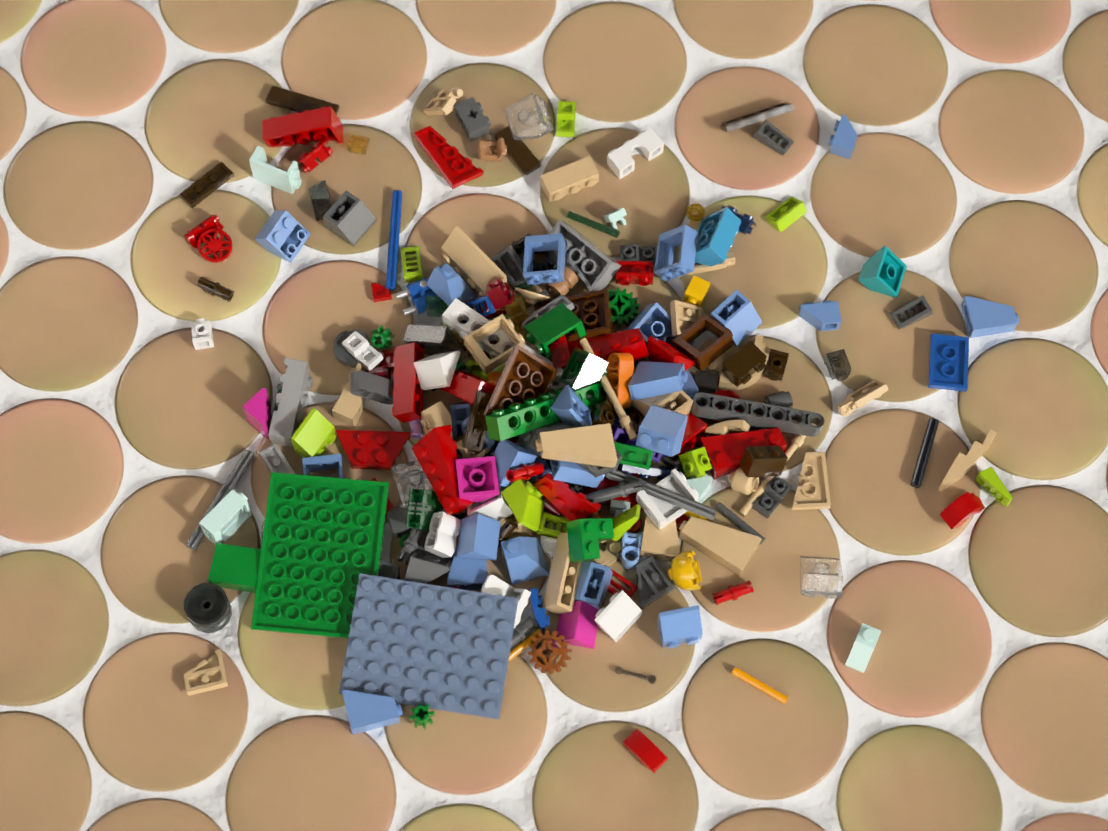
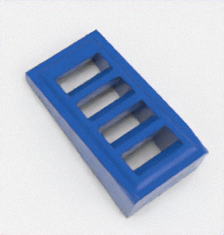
[461,295,495,324]

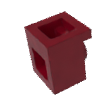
[486,277,515,310]

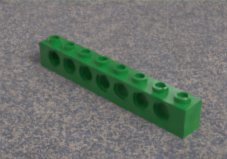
[485,372,607,441]

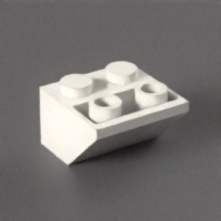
[595,591,643,642]

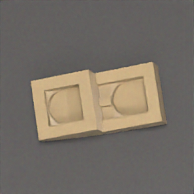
[705,420,750,436]

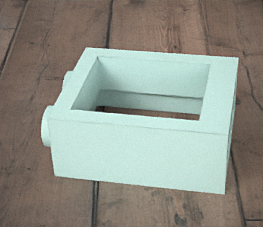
[199,489,252,545]

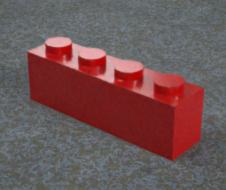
[392,342,424,423]

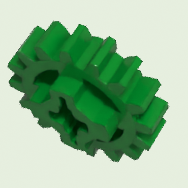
[609,288,639,328]

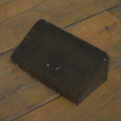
[309,180,332,221]

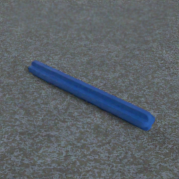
[386,190,402,290]

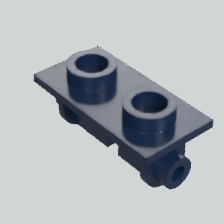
[722,205,757,235]

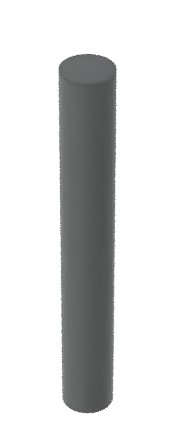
[715,502,765,545]

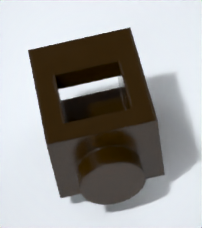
[764,349,789,381]
[591,400,617,430]

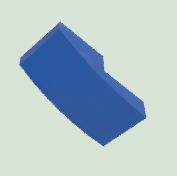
[530,589,550,633]

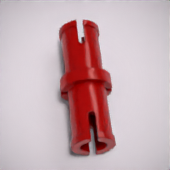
[506,462,544,482]
[712,580,754,605]

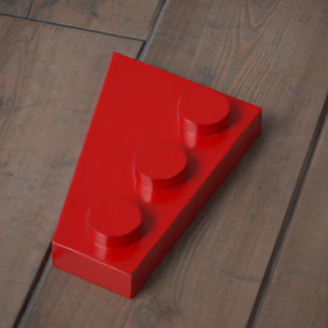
[534,472,601,521]

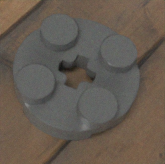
[333,329,371,368]

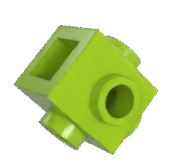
[679,447,712,478]

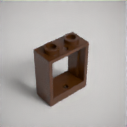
[673,314,734,371]

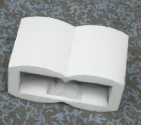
[425,511,461,558]

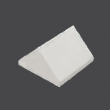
[414,351,461,390]

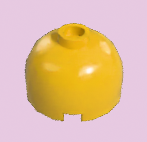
[668,550,701,591]

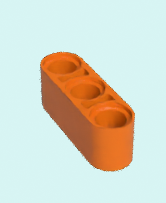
[606,353,634,409]

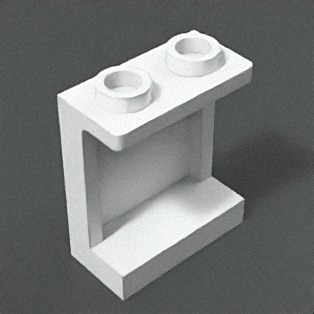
[636,468,699,530]

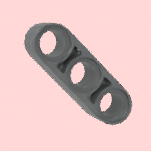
[350,371,394,405]

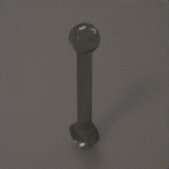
[615,667,656,684]

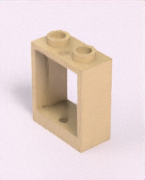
[464,314,525,374]

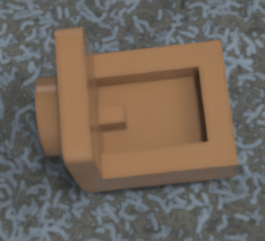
[477,138,507,162]

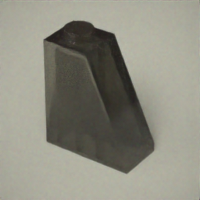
[403,324,463,357]

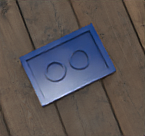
[928,334,969,392]

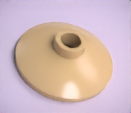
[515,287,551,305]

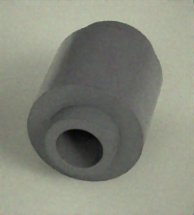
[763,391,793,408]

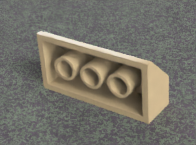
[441,226,507,302]

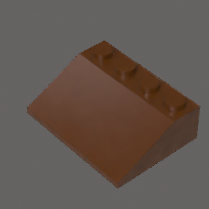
[534,289,614,357]
[483,344,558,439]

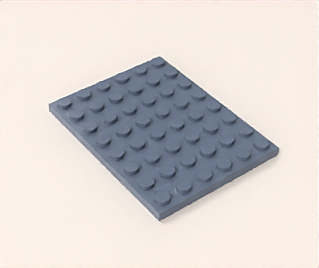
[339,574,519,719]

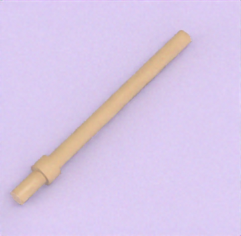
[579,338,637,441]
[738,435,806,517]

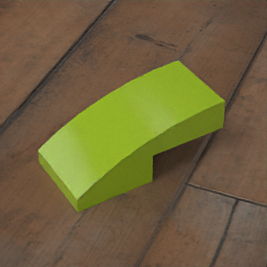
[556,101,576,137]

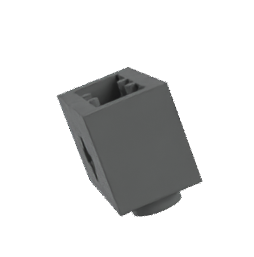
[454,97,491,142]

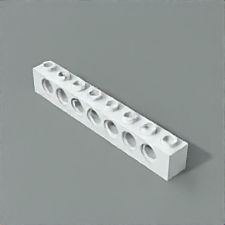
[442,298,567,393]

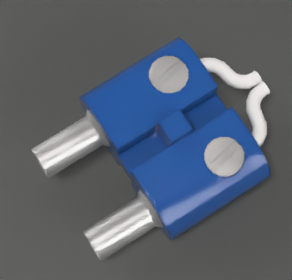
[396,277,440,316]

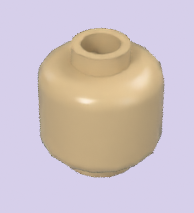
[729,467,759,495]

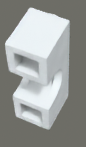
[607,128,664,179]

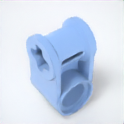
[621,532,643,570]

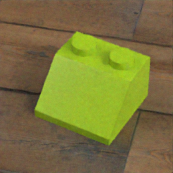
[291,408,336,458]
[501,479,545,532]

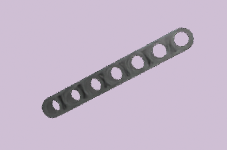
[690,392,825,437]

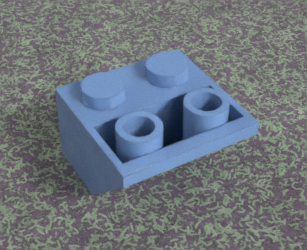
[255,210,311,262]
[710,290,762,347]
[574,562,613,610]

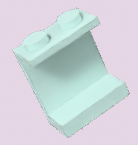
[249,146,302,195]

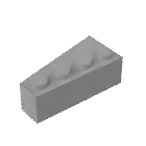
[549,220,621,292]
[268,358,313,446]

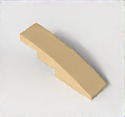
[938,429,997,492]

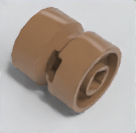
[544,266,579,299]

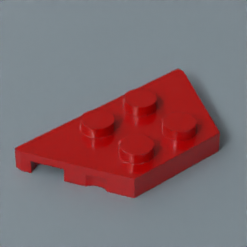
[336,430,411,470]

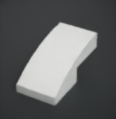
[342,331,383,371]

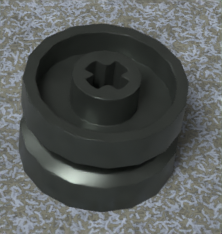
[184,583,232,633]

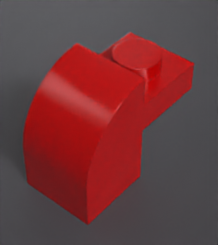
[939,492,985,530]

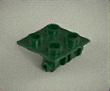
[405,488,444,530]

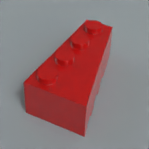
[262,106,344,148]

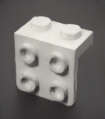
[480,575,531,629]

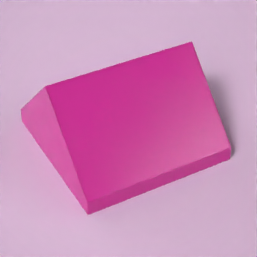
[242,388,271,439]
[455,456,499,503]
[555,601,599,649]

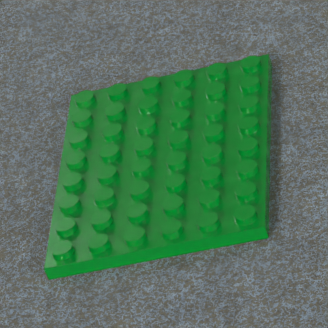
[251,472,389,639]

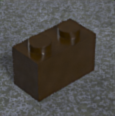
[721,341,767,387]
[739,445,788,477]

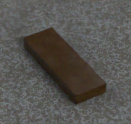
[495,125,541,176]
[180,161,234,209]
[461,390,493,452]

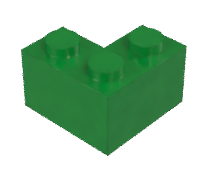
[566,518,614,562]

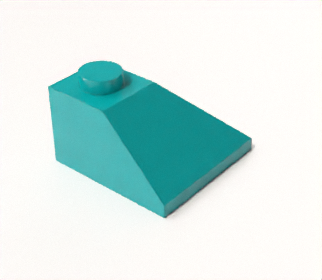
[858,246,907,298]

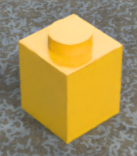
[683,276,711,307]

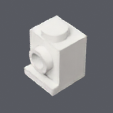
[191,318,214,350]

